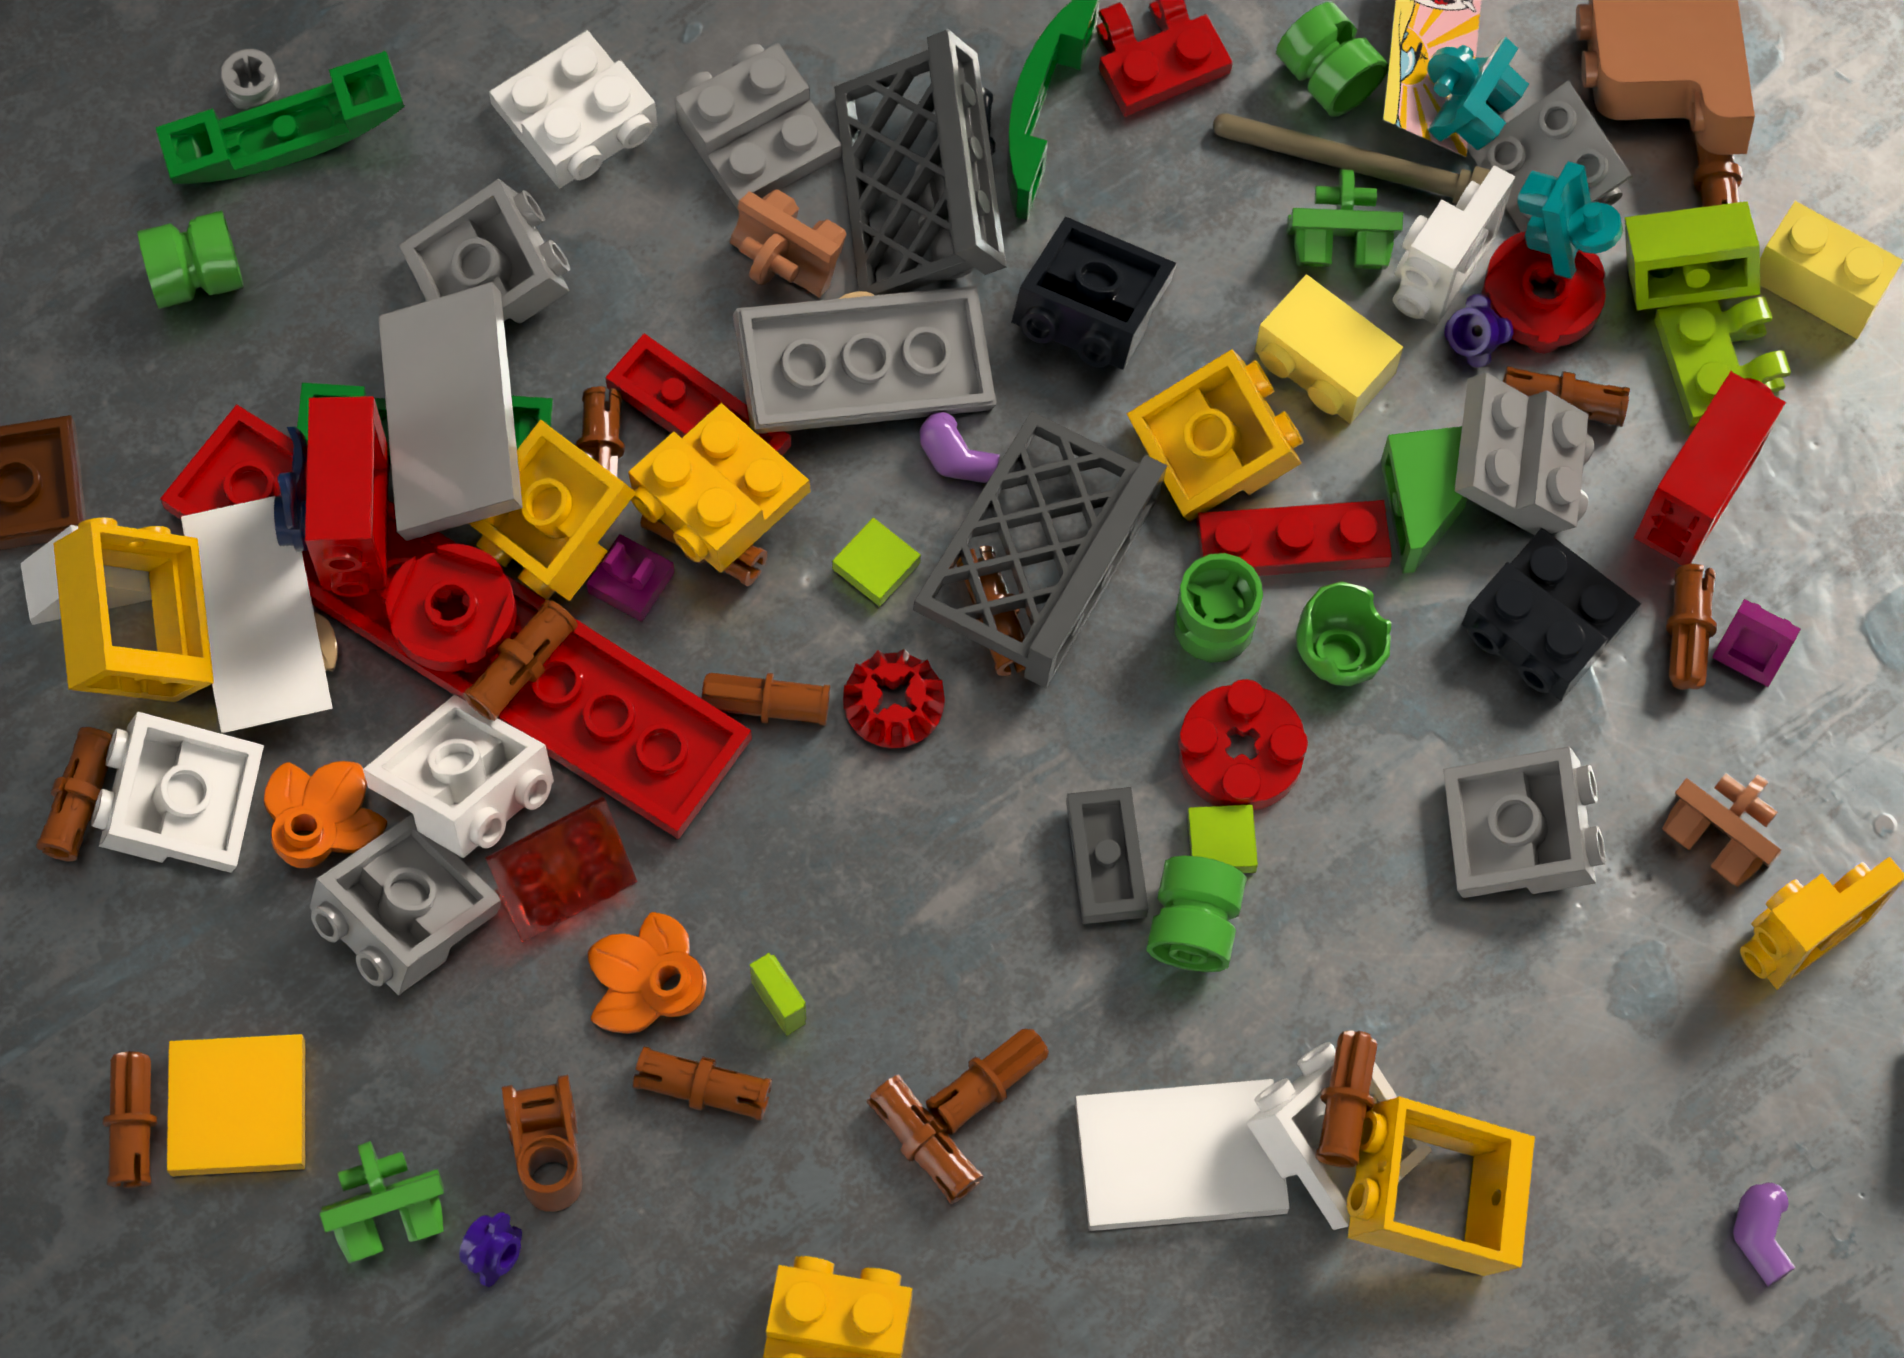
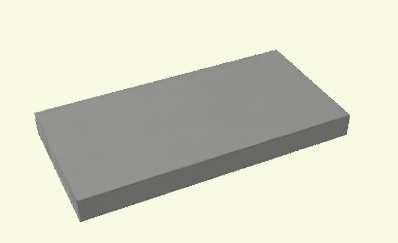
[379,282,523,541]
[733,286,996,434]

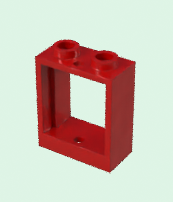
[1634,371,1786,565]
[305,396,389,597]

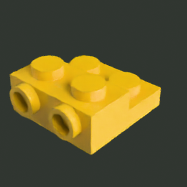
[1127,349,1304,522]
[628,403,811,573]
[468,419,637,602]
[1740,856,1904,990]
[763,1256,913,1358]

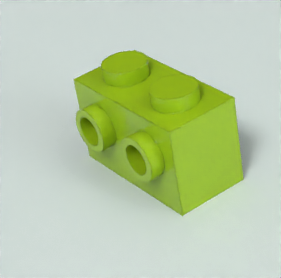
[1625,201,1760,310]

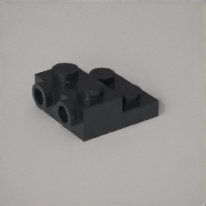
[1011,216,1176,370]
[1461,528,1641,701]

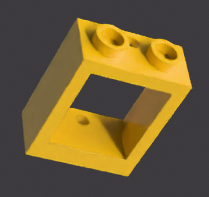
[53,517,214,702]
[1347,1096,1535,1276]

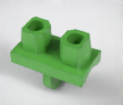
[1287,169,1403,270]
[319,1141,444,1263]

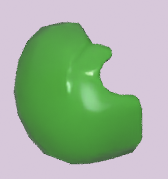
[1295,581,1391,686]

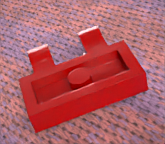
[1096,0,1233,117]

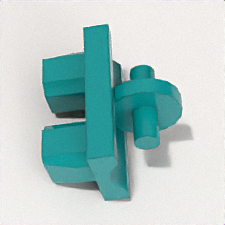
[1427,37,1529,151]
[1517,161,1623,279]

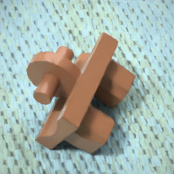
[729,189,846,298]
[1662,773,1781,888]

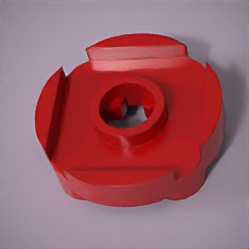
[1481,231,1606,354]
[386,544,517,672]
[1178,679,1308,810]

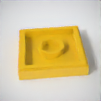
[167,1034,305,1176]

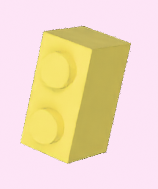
[1760,201,1903,339]
[1255,274,1403,424]

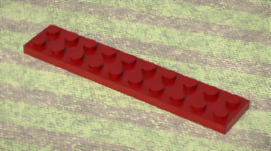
[160,404,752,840]

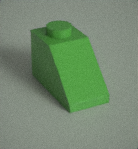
[1381,426,1468,574]

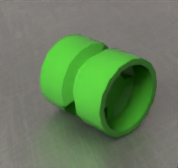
[1276,2,1389,117]
[137,211,244,309]
[1174,553,1263,663]
[1146,855,1247,972]

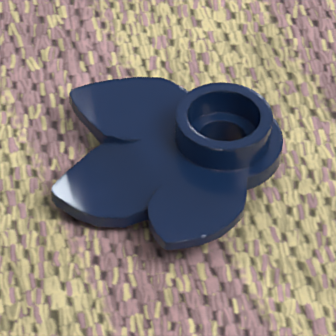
[274,426,308,552]

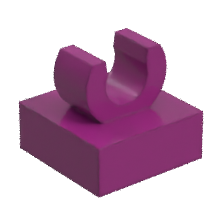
[586,534,675,622]
[1712,599,1801,687]

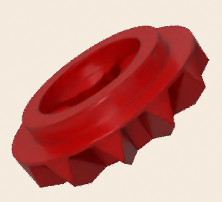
[843,648,945,748]

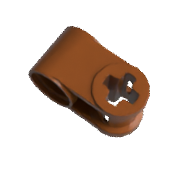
[502,1075,583,1212]

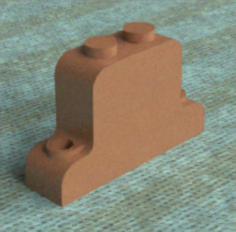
[1576,0,1755,155]

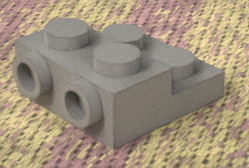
[675,43,842,212]
[399,179,570,324]
[1455,372,1594,535]
[1443,746,1606,898]
[309,813,502,995]

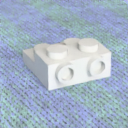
[489,30,658,189]
[1393,165,1515,326]
[363,695,554,858]
[91,712,264,873]
[1246,1042,1432,1230]

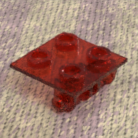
[485,796,637,943]

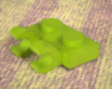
[1654,297,1791,428]

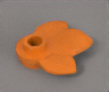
[264,761,387,868]
[588,912,707,1034]

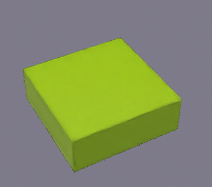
[832,517,921,607]
[1187,805,1258,873]
[750,953,807,1036]

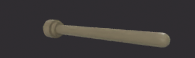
[1213,113,1490,205]

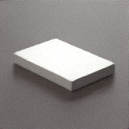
[1075,1079,1290,1231]

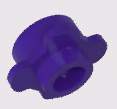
[1444,294,1513,368]
[459,1212,522,1287]

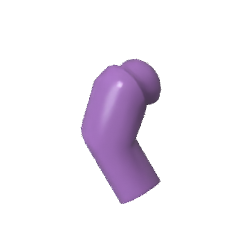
[919,412,1000,483]
[1733,1182,1795,1287]

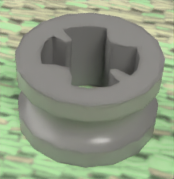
[221,49,279,110]

